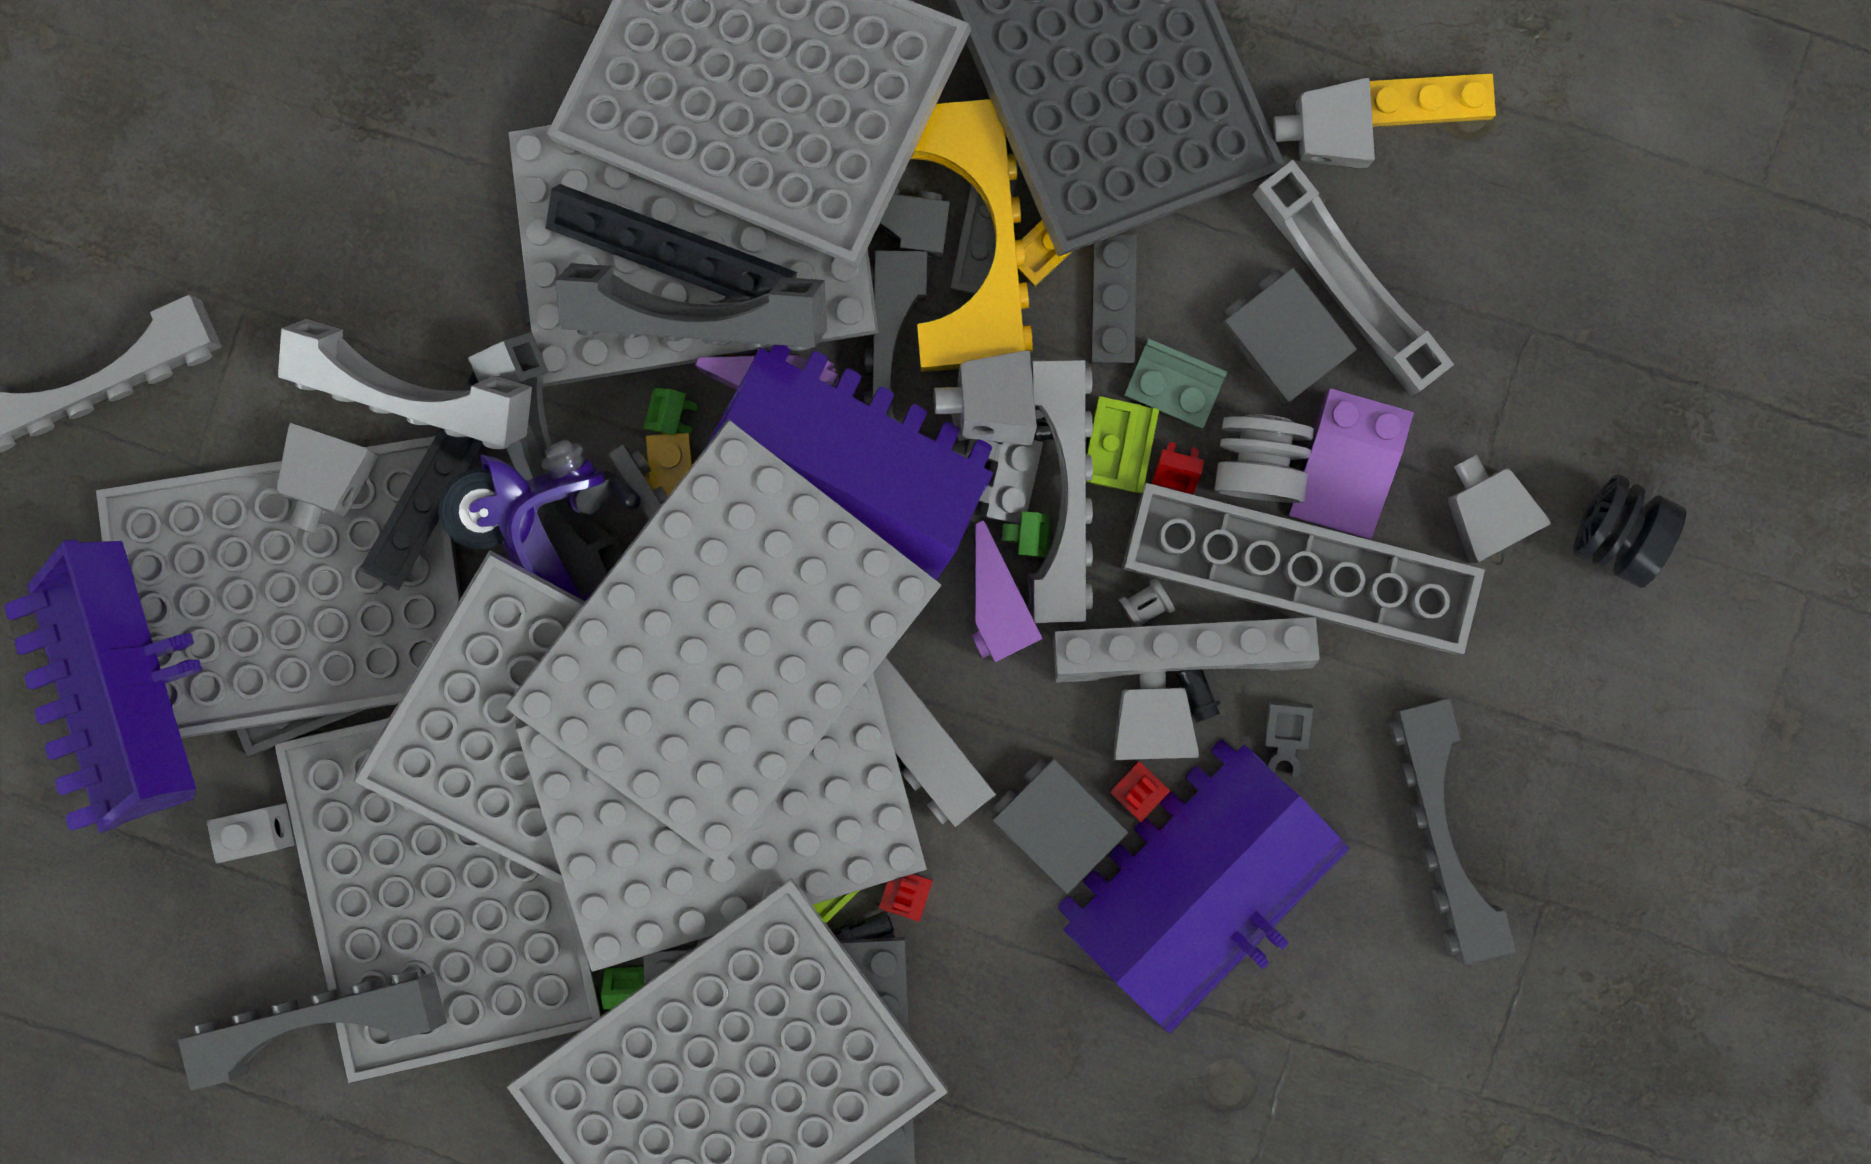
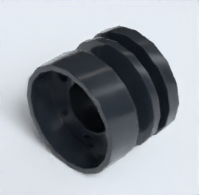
[1573,474,1687,588]

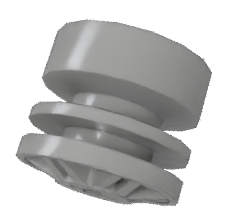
[1214,414,1314,503]

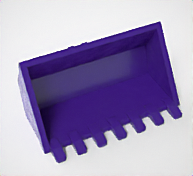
[704,345,993,580]
[4,540,202,833]
[1058,740,1350,1034]

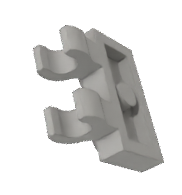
[965,438,1043,525]

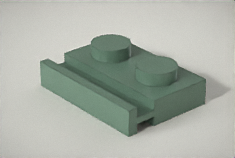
[1123,338,1227,430]

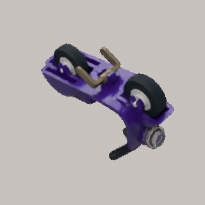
[438,440,641,602]

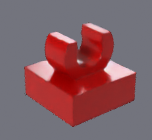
[1151,442,1204,495]
[1109,761,1170,822]
[879,873,933,922]

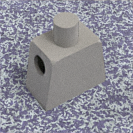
[1273,78,1375,168]
[933,351,1037,445]
[277,423,378,534]
[1447,454,1551,564]
[1113,672,1199,760]
[207,803,296,863]

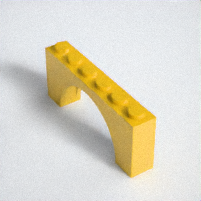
[910,99,1033,372]

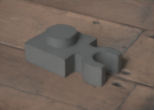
[1264,700,1314,779]

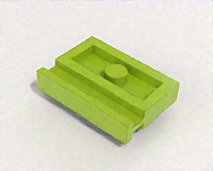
[1085,396,1159,494]

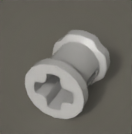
[1118,578,1175,627]

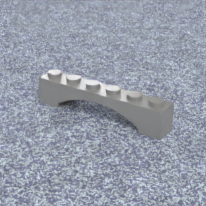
[1252,160,1454,397]
[0,295,222,453]
[278,319,532,449]
[1027,358,1093,623]
[1053,617,1320,683]

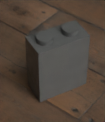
[1221,268,1357,406]
[992,757,1128,894]

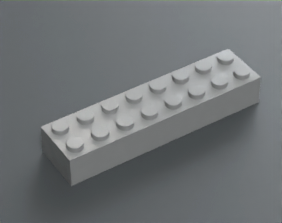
[1121,483,1485,654]

